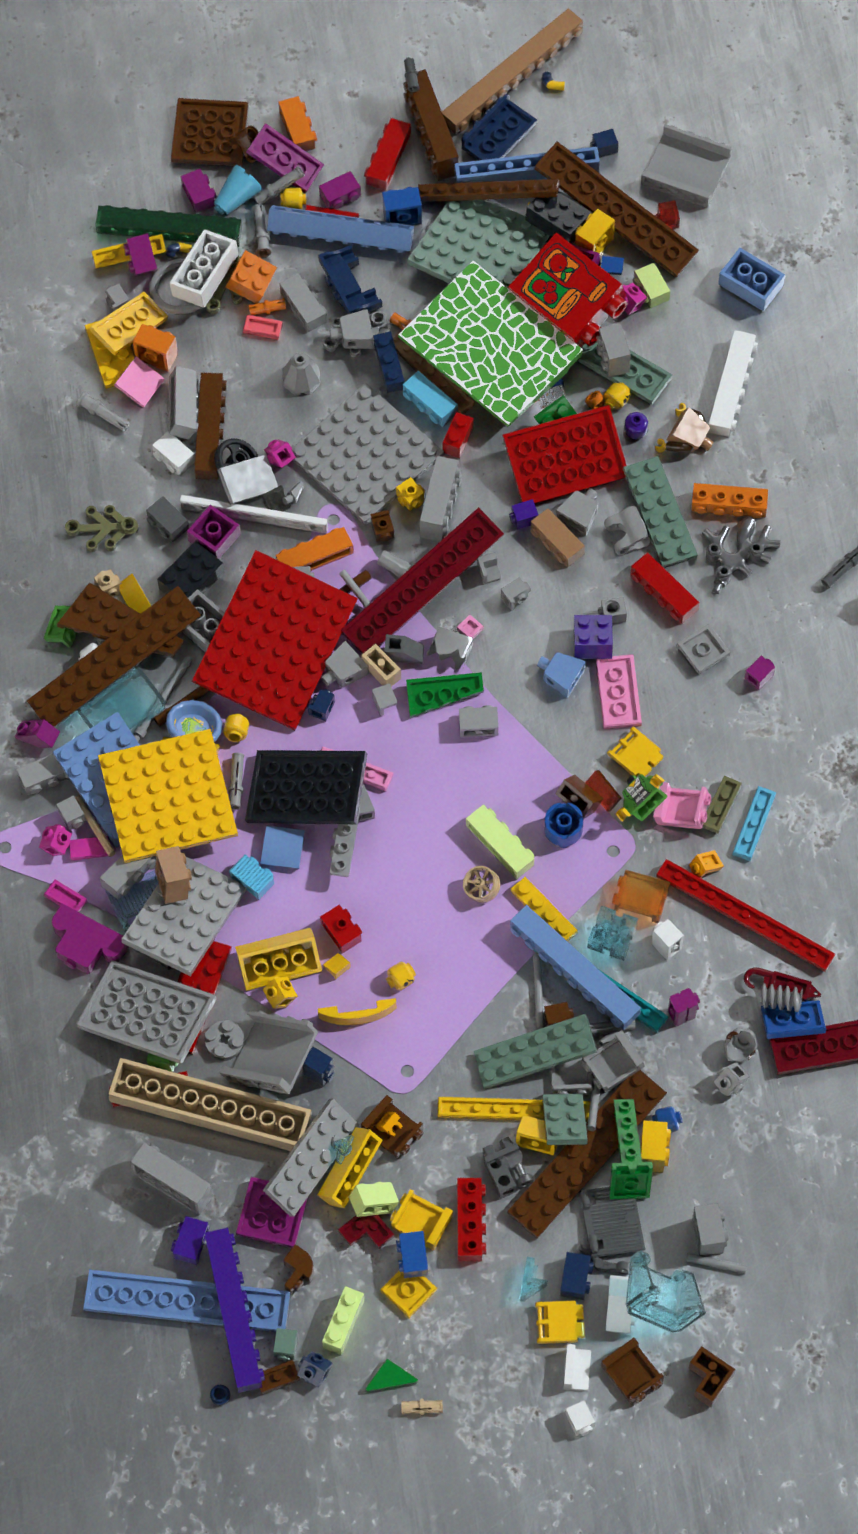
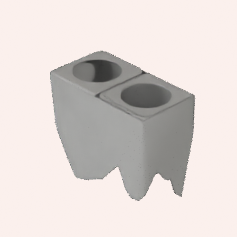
[427,627,473,670]

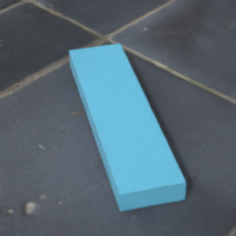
[732,786,776,861]

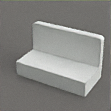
[564,1344,591,1391]

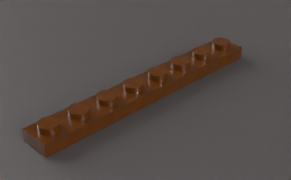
[418,179,560,202]

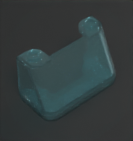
[77,665,167,729]
[625,1250,706,1333]

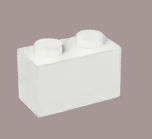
[152,431,195,476]
[652,919,684,961]

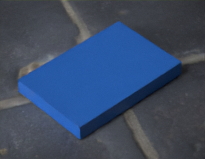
[761,1000,826,1039]

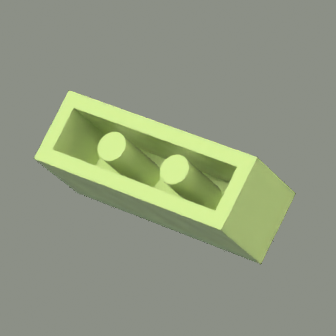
[322,1286,365,1355]

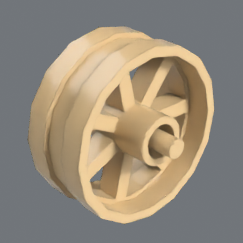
[463,866,500,903]

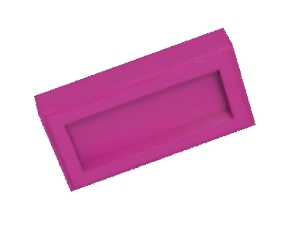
[70,836,108,861]
[44,879,87,912]

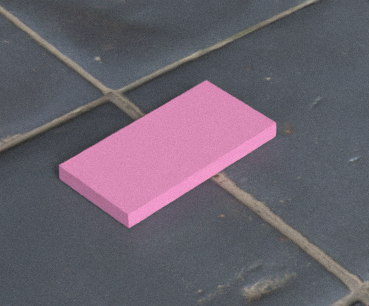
[595,655,642,729]

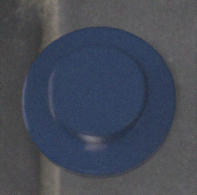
[210,1384,230,1405]

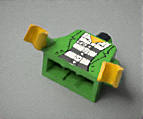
[615,774,668,822]

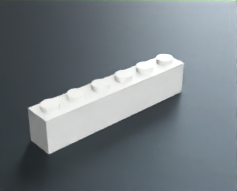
[708,330,758,437]

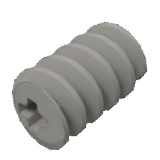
[761,983,803,1012]

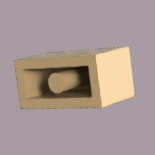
[361,644,401,687]

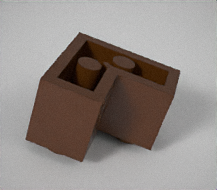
[689,1346,735,1408]

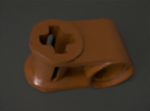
[235,126,258,163]

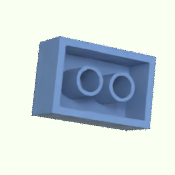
[718,248,785,311]

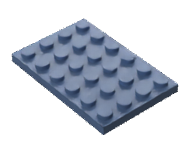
[53,712,140,849]

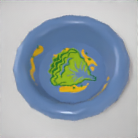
[166,700,223,742]

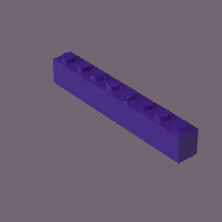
[205,1228,265,1393]

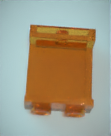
[612,870,670,924]

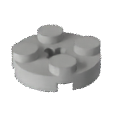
[205,1020,244,1060]

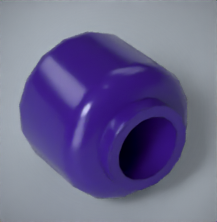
[624,412,648,439]

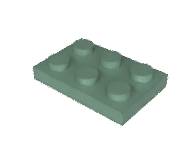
[542,1094,587,1145]

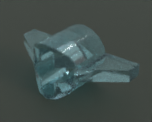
[333,1135,354,1164]

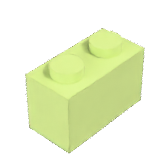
[633,263,670,308]
[349,1182,399,1217]

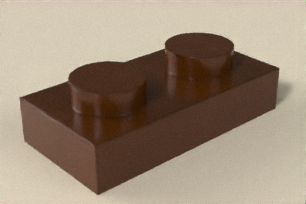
[260,1360,300,1394]

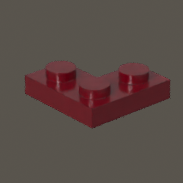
[338,1215,395,1249]

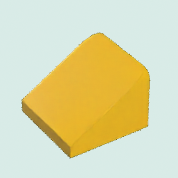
[323,953,351,979]

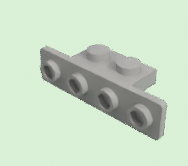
[330,805,361,877]

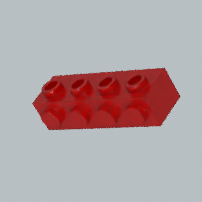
[457,1178,486,1261]

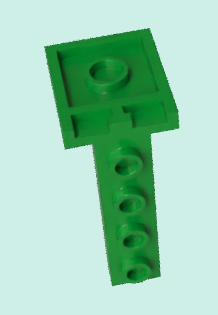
[609,1099,653,1199]

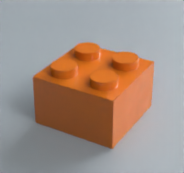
[225,250,277,304]
[133,324,178,372]

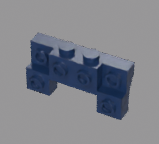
[318,245,383,315]

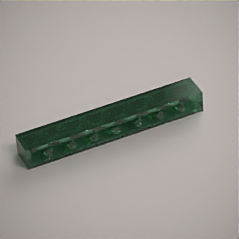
[95,205,242,247]

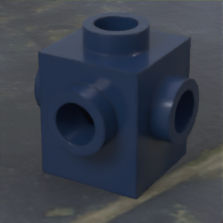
[297,1351,333,1387]

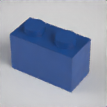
[396,1231,428,1278]

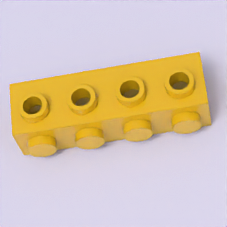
[317,1127,383,1208]

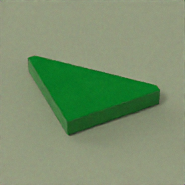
[366,1359,418,1392]

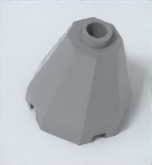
[283,353,320,395]

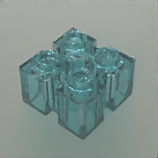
[587,906,638,961]

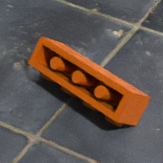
[691,483,768,518]

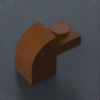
[283,1244,314,1295]

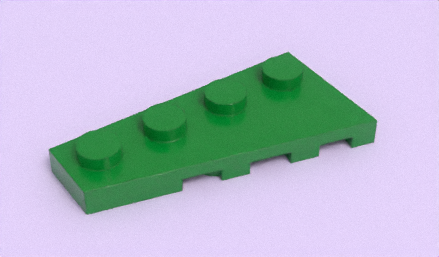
[406,672,484,718]

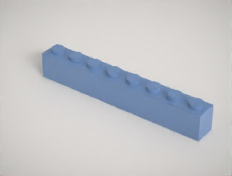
[455,147,600,183]
[267,205,414,253]
[510,905,641,1030]

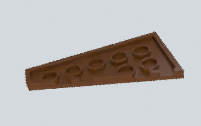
[57,582,184,658]

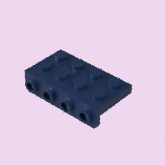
[461,94,537,161]

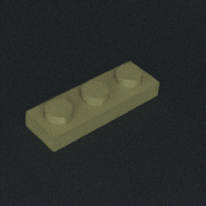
[702,775,742,834]

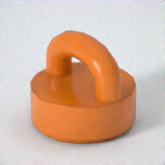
[585,391,604,410]

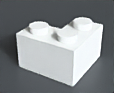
[606,1275,638,1333]

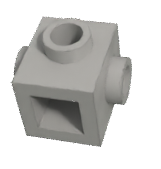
[714,1062,750,1097]

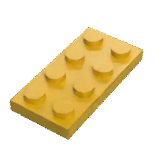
[90,292,169,356]
[85,321,134,389]

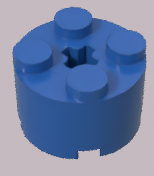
[544,803,583,848]

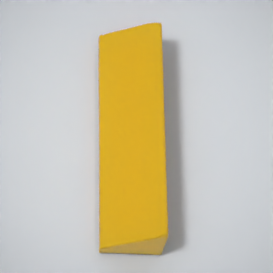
[119,573,151,614]

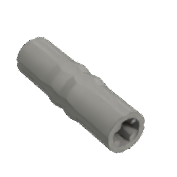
[377,550,413,577]

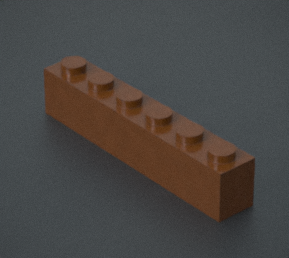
[195,373,227,480]

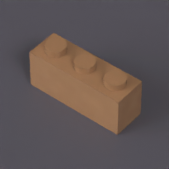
[531,508,585,567]

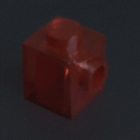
[655,200,680,230]

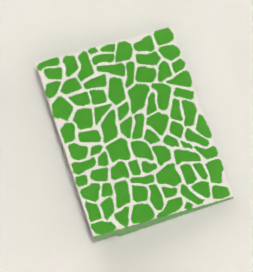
[398,261,583,427]

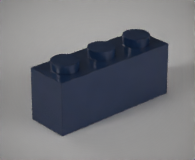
[373,331,405,393]

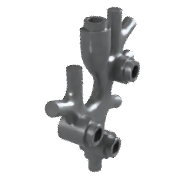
[702,517,780,594]

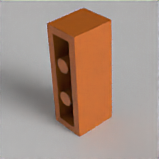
[278,96,317,151]

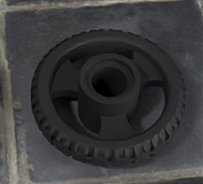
[214,438,258,469]

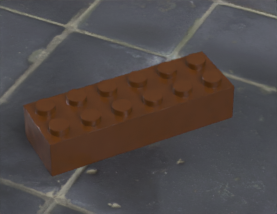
[403,69,459,181]

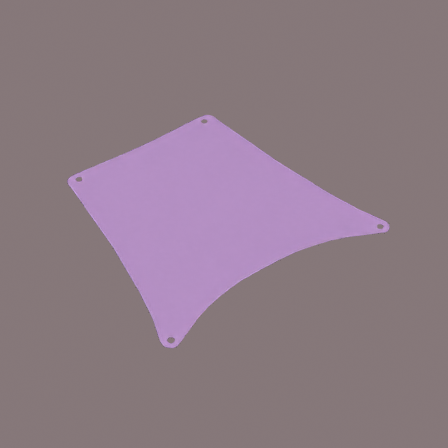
[0,504,636,1094]

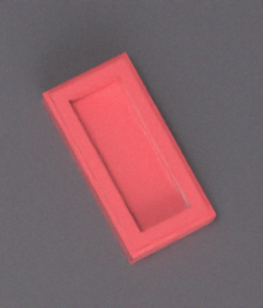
[243,315,283,340]

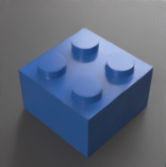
[382,187,422,226]

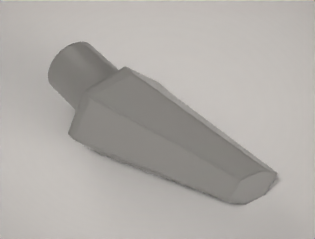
[282,481,303,505]

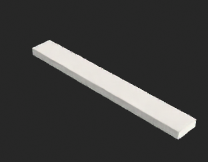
[180,495,328,534]

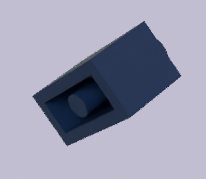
[302,1047,335,1087]
[560,1252,594,1300]

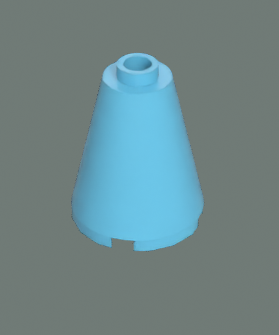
[214,165,262,215]

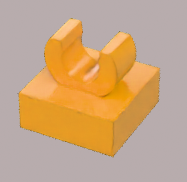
[375,1111,402,1136]

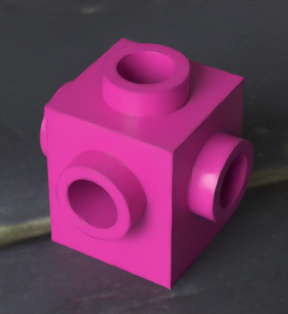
[623,283,648,315]
[264,439,296,468]
[39,824,72,856]

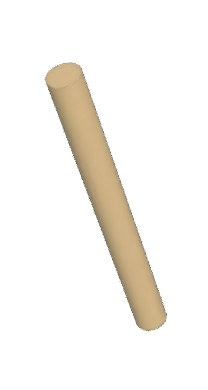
[75,795,116,857]

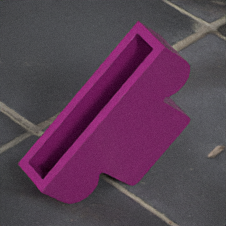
[52,904,129,974]

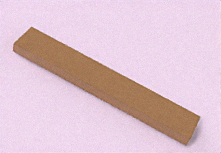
[393,331,475,414]

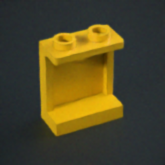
[390,1189,453,1250]

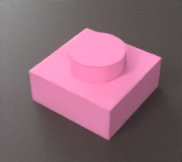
[457,615,484,639]

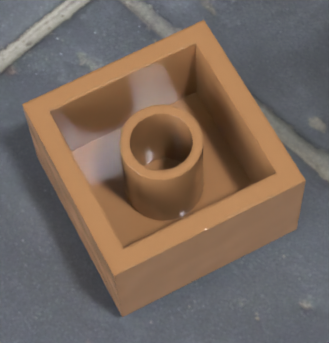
[155,846,192,904]

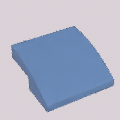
[261,826,305,869]

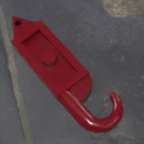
[744,967,821,1002]

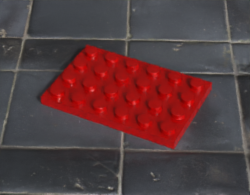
[502,405,627,504]

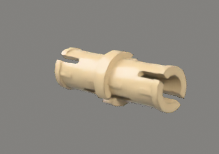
[401,1399,443,1415]

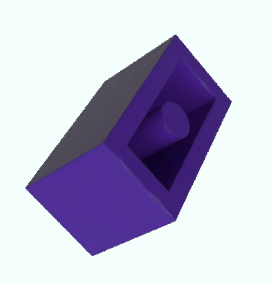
[171,1216,210,1266]

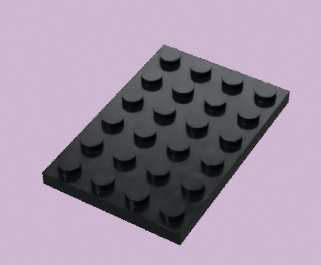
[245,750,368,825]

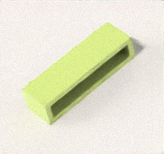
[466,804,535,880]

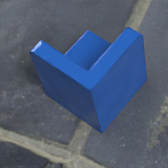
[601,256,624,275]

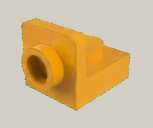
[689,850,724,878]

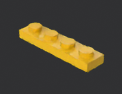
[91,234,166,269]
[511,877,578,942]

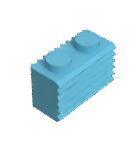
[229,854,274,900]

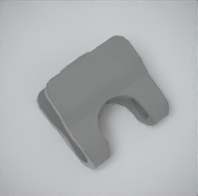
[604,506,650,556]

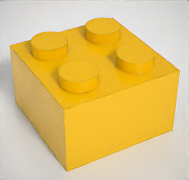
[575,209,615,255]
[641,1120,671,1173]

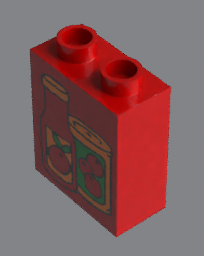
[508,233,627,348]

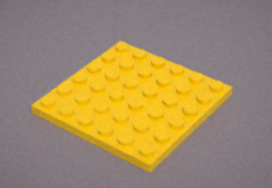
[98,729,238,863]

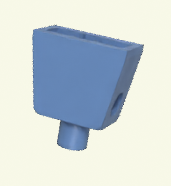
[537,652,585,698]

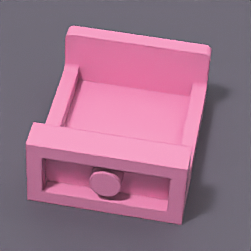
[653,782,711,829]

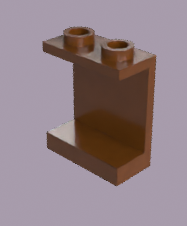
[361,1095,424,1159]

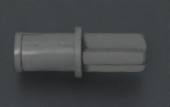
[404,57,420,92]

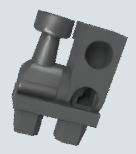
[483,1137,534,1199]

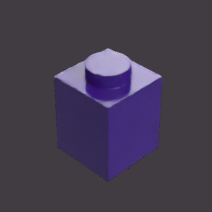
[509,499,538,530]

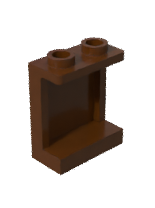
[601,1337,664,1404]

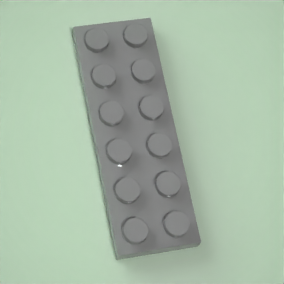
[263,1098,359,1216]

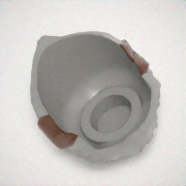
[724,1028,758,1062]

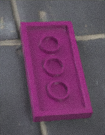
[246,123,324,194]

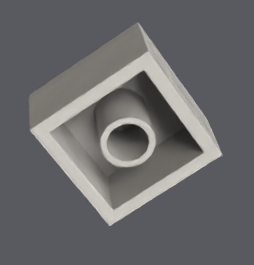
[596,323,631,378]
[692,1203,728,1256]

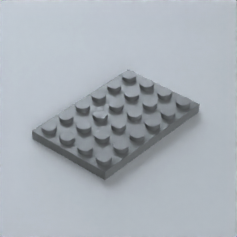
[122,856,247,976]
[76,960,217,1064]

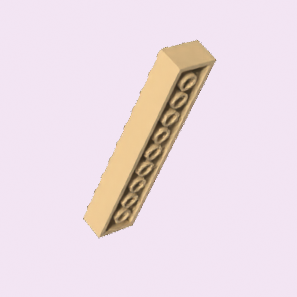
[108,1058,312,1151]

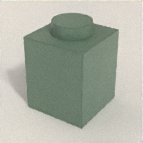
[273,1328,298,1361]

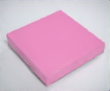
[114,357,165,408]

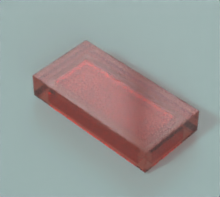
[585,770,622,812]

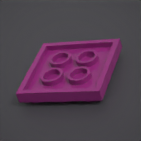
[236,1177,308,1248]

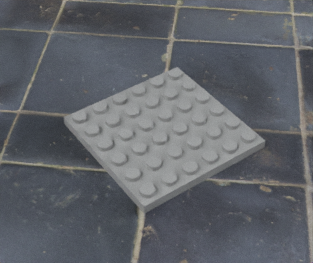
[292,383,444,525]

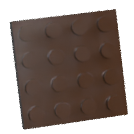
[171,98,249,166]

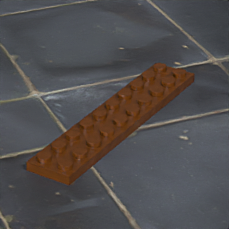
[534,141,699,278]
[26,586,202,727]
[507,1070,667,1239]

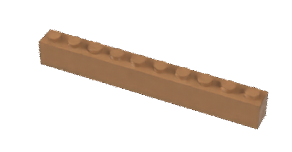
[442,8,583,135]

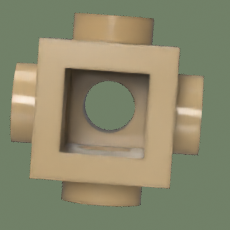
[94,569,121,597]

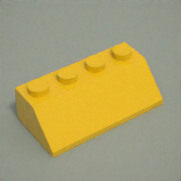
[235,927,322,991]

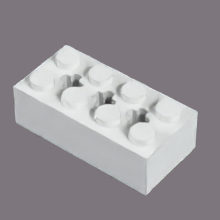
[170,229,239,308]

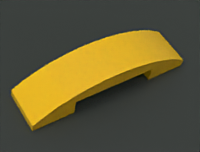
[318,998,397,1025]

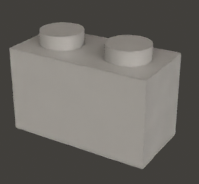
[459,705,498,737]

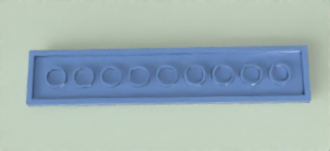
[83,1269,290,1332]

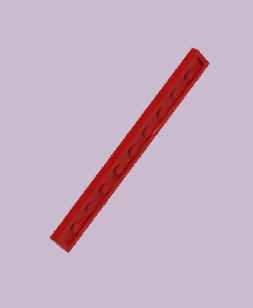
[656,859,836,972]

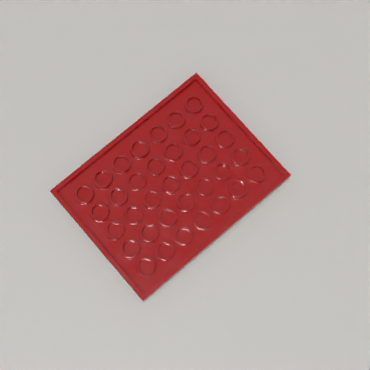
[192,550,358,731]

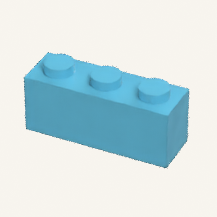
[403,371,458,427]

